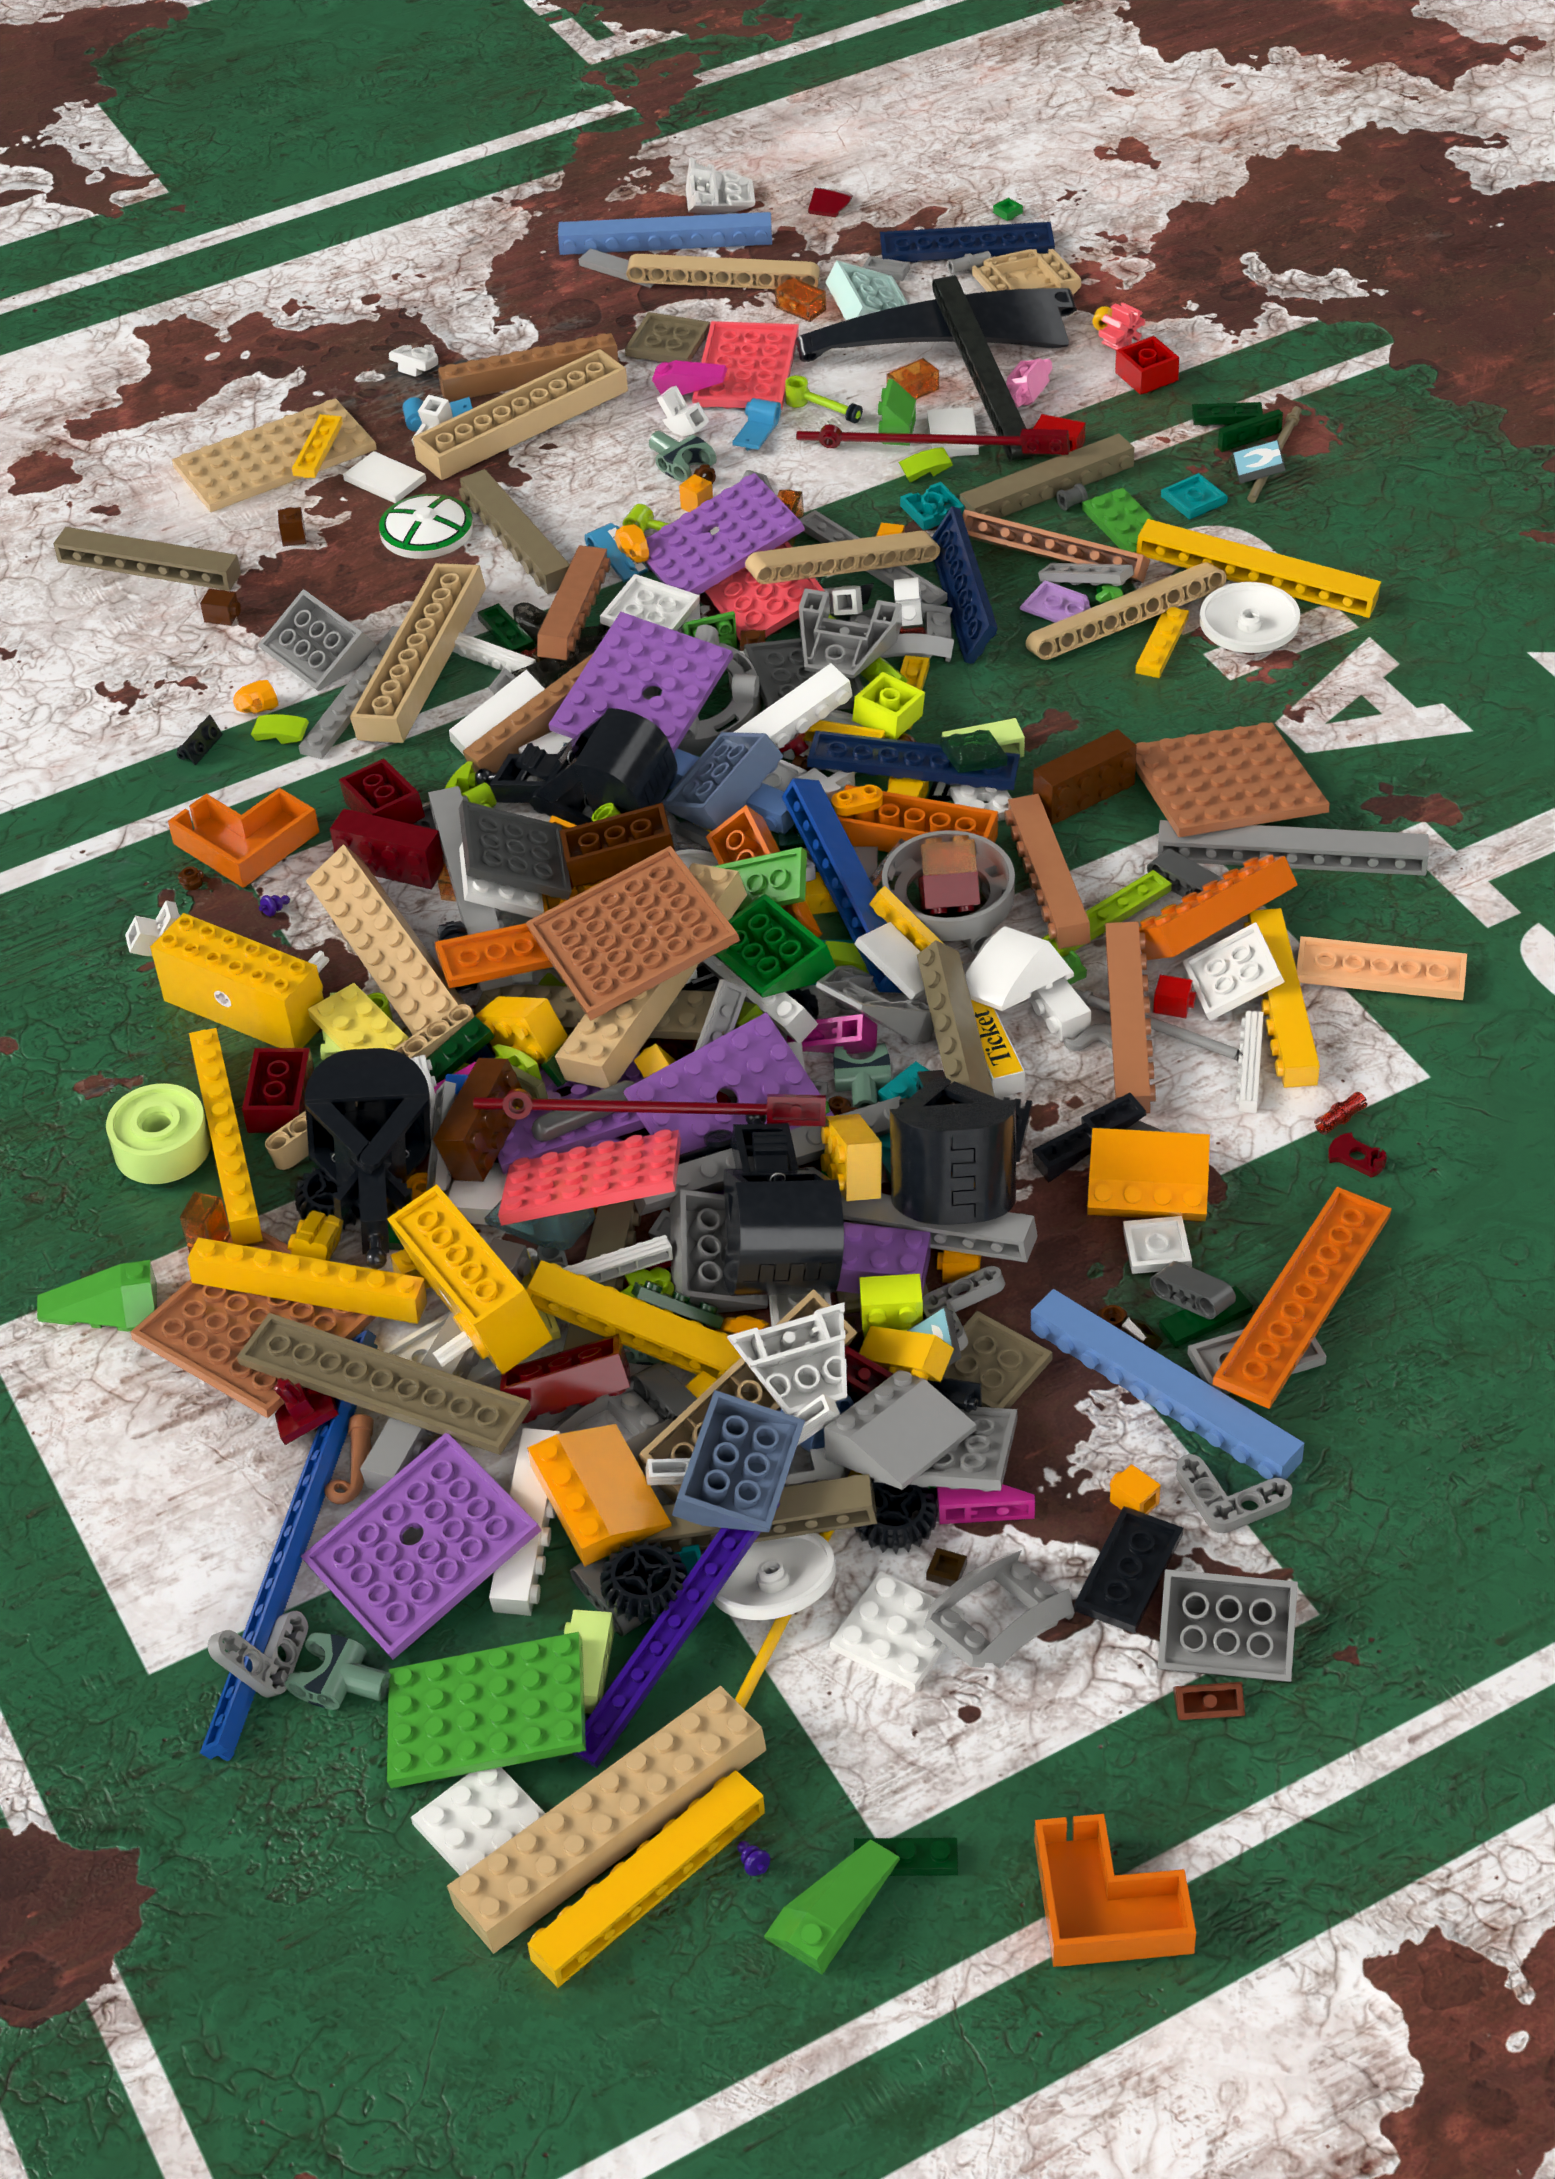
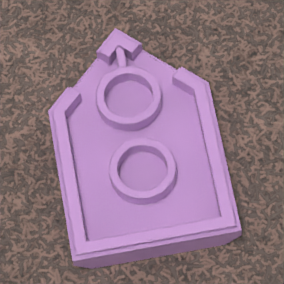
[1020,580,1091,623]

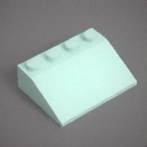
[825,260,908,320]

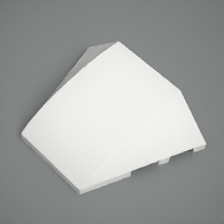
[686,157,755,214]
[965,926,1074,1011]
[444,1163,535,1236]
[727,1302,847,1415]

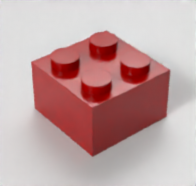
[1115,336,1180,395]

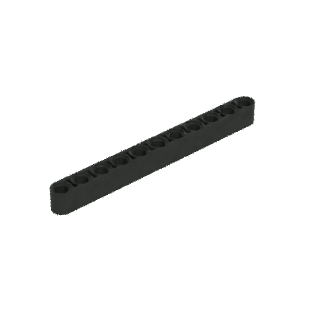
[932,275,1034,461]

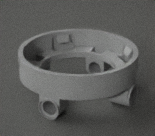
[642,625,761,755]
[882,830,1015,955]

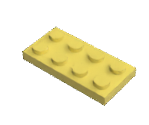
[308,983,409,1051]

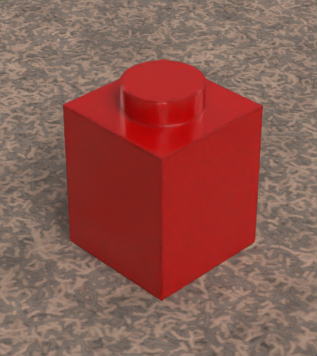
[1153,974,1197,1019]

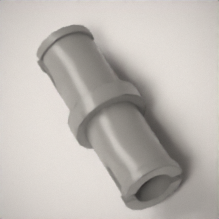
[947,251,992,274]

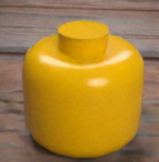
[1093,306,1112,331]

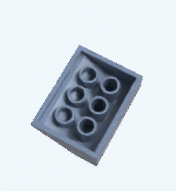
[661,732,784,830]
[672,1390,805,1532]

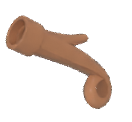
[325,1414,374,1505]

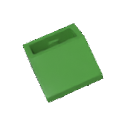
[878,379,916,446]
[681,611,737,649]

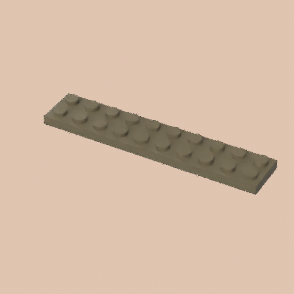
[473,984,724,1040]
[237,1313,531,1455]

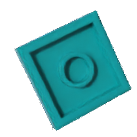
[1161,473,1228,520]

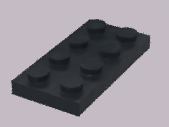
[1074,1506,1183,1634]

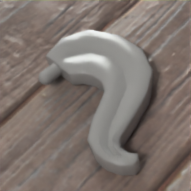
[1064,1023,1112,1051]

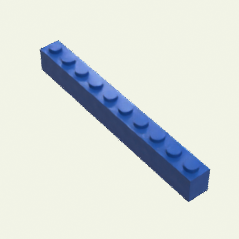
[782,778,903,993]

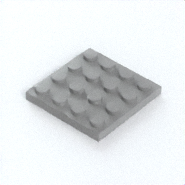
[874,1407,1018,1491]

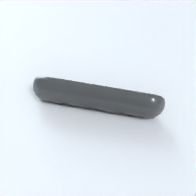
[531,1080,635,1141]

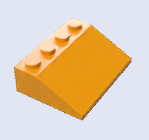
[1087,1128,1210,1221]
[527,1424,672,1567]

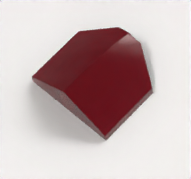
[808,188,853,218]

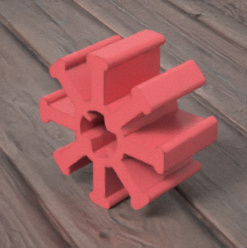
[1099,302,1145,350]

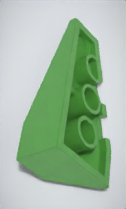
[37,1260,157,1332]
[764,1839,900,1975]

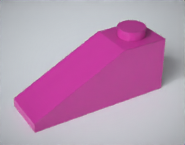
[652,360,727,395]
[787,1014,878,1054]
[936,1484,1035,1524]

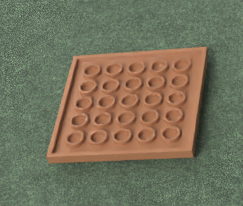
[1136,723,1330,838]
[526,846,740,1021]
[131,1230,376,1418]

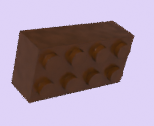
[1033,729,1137,826]
[560,803,676,887]
[433,1058,524,1182]

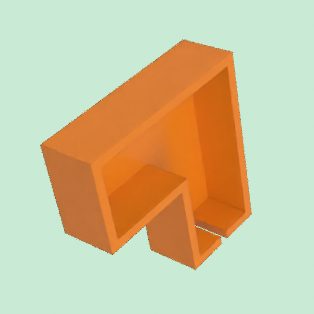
[168,788,320,888]
[1034,1814,1196,1967]

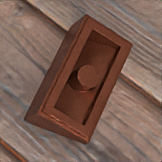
[1173,1682,1245,1720]

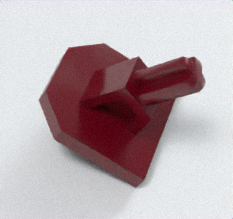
[274,1378,339,1445]

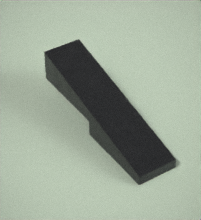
[1032,1093,1146,1183]

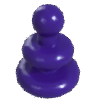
[259,895,290,917]
[737,1841,771,1876]

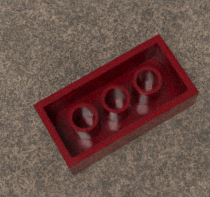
[330,808,445,890]
[500,1334,630,1424]

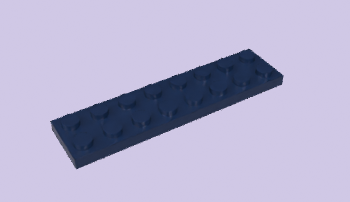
[880,222,1055,262]
[932,506,998,664]
[807,731,1020,791]

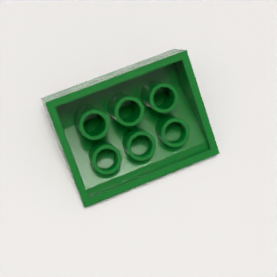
[714,894,836,998]

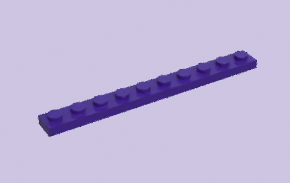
[571,1503,780,1768]

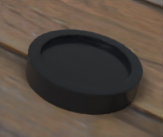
[704,1129,732,1148]

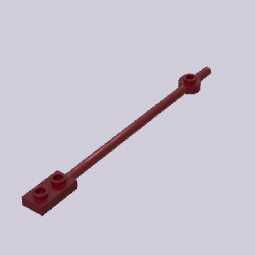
[796,424,1070,455]
[473,1088,826,1127]

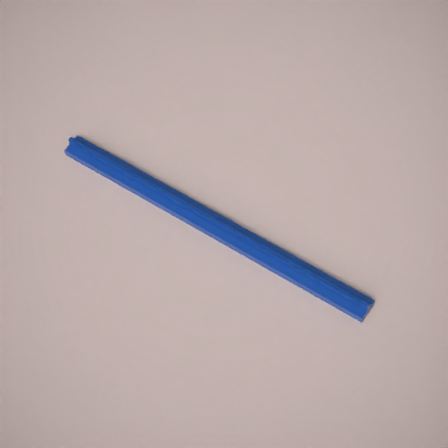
[200,1330,378,1761]

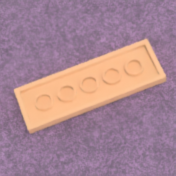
[1296,936,1467,1000]

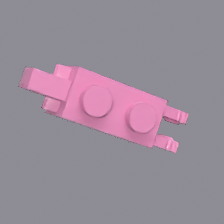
[1006,358,1053,407]

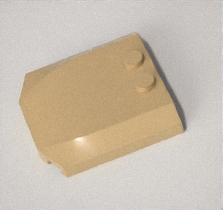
[972,249,1081,295]

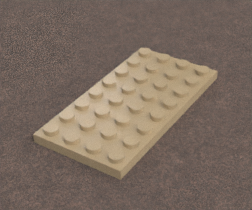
[172,398,377,512]

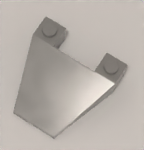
[799,588,902,678]
[816,965,934,1045]

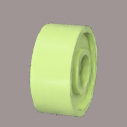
[106,1083,211,1184]

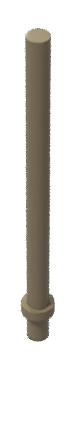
[1247,406,1302,503]

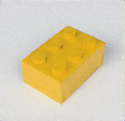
[475,996,568,1064]
[821,1114,882,1201]

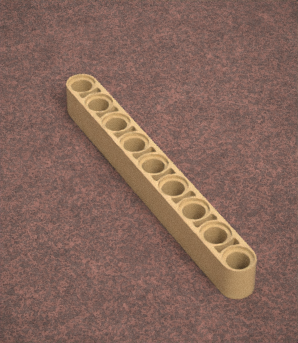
[626,254,820,291]
[745,531,940,584]
[1026,562,1227,660]
[265,1004,475,1170]

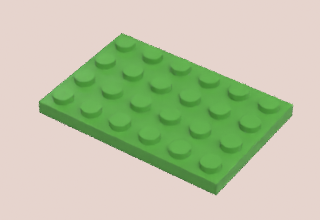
[387,1632,586,1788]

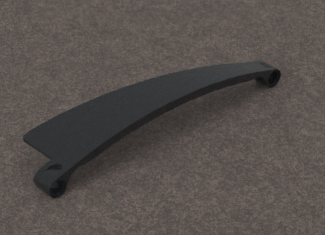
[796,288,1077,362]

